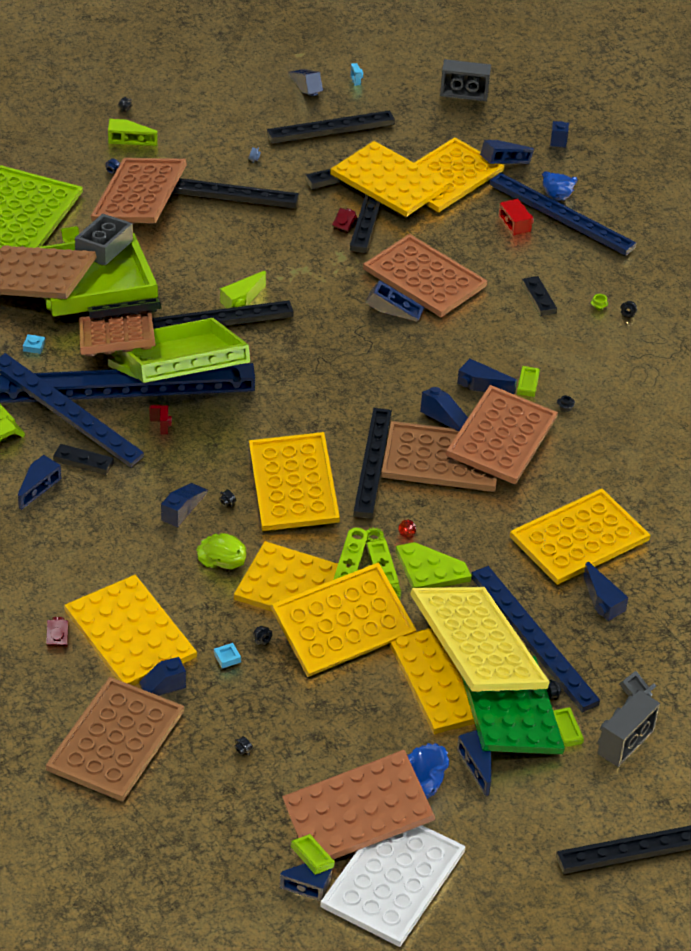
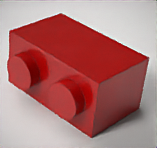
[498,199,534,236]

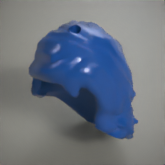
[542,171,578,201]
[407,743,449,799]

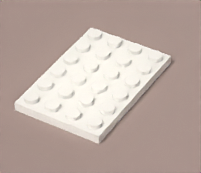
[320,825,465,947]

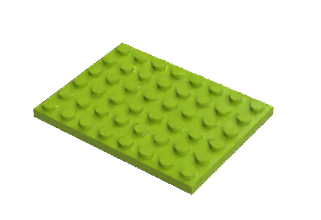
[0,165,83,248]

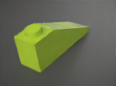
[108,119,158,146]
[220,271,266,308]

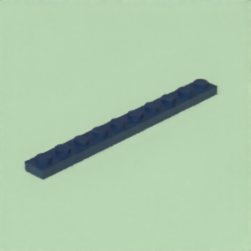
[490,173,636,255]
[0,353,144,468]
[471,566,600,713]

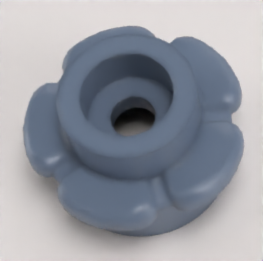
[248,147,261,163]

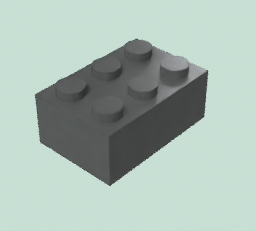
[440,59,491,102]
[75,214,133,266]
[597,690,660,767]

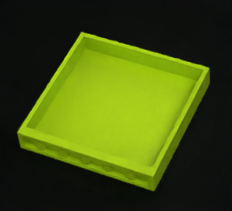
[35,233,158,316]
[112,318,250,383]

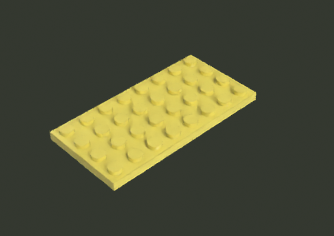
[410,587,550,692]

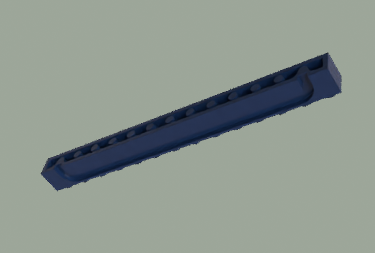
[0,363,255,403]

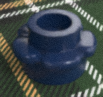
[105,159,120,174]

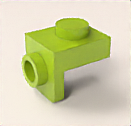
[61,226,79,243]

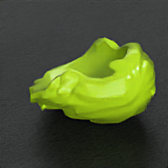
[196,533,246,569]

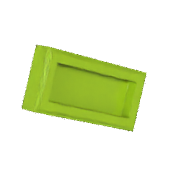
[517,366,540,397]
[553,707,584,747]
[291,834,335,875]

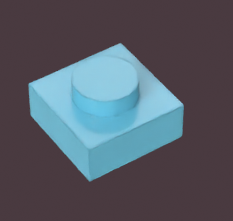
[350,63,363,86]
[23,334,46,354]
[214,643,241,668]

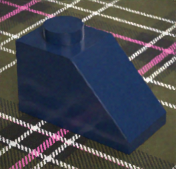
[550,121,569,148]
[140,657,186,696]
[280,863,332,902]

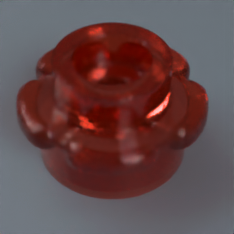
[398,519,416,538]

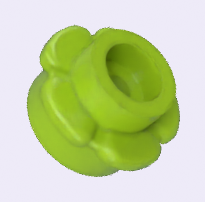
[591,294,608,310]

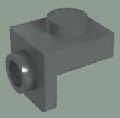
[619,671,657,697]

